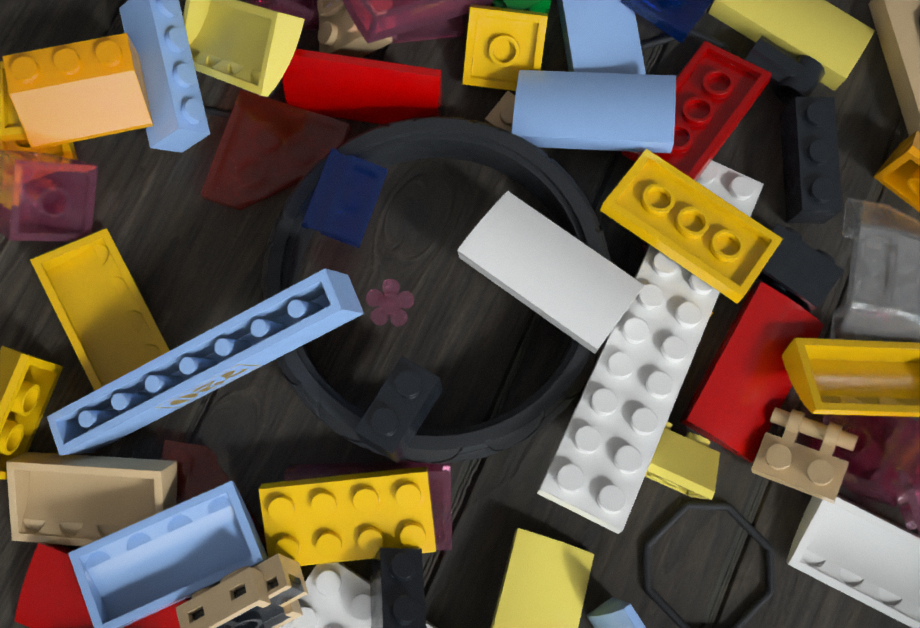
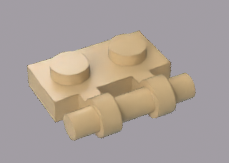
[751,407,858,504]

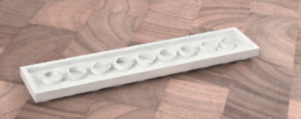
[537,160,764,534]

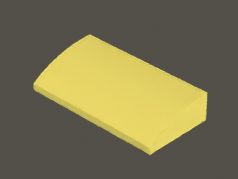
[183,0,305,97]
[708,0,875,91]
[491,528,594,628]

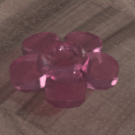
[366,279,414,327]

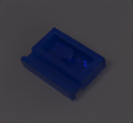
[302,148,388,248]

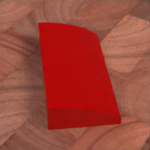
[282,49,442,125]
[680,282,824,462]
[14,542,192,628]

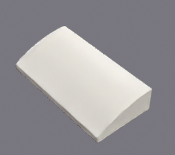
[457,191,645,354]
[786,495,920,628]

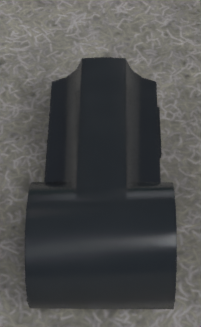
[745,36,825,105]

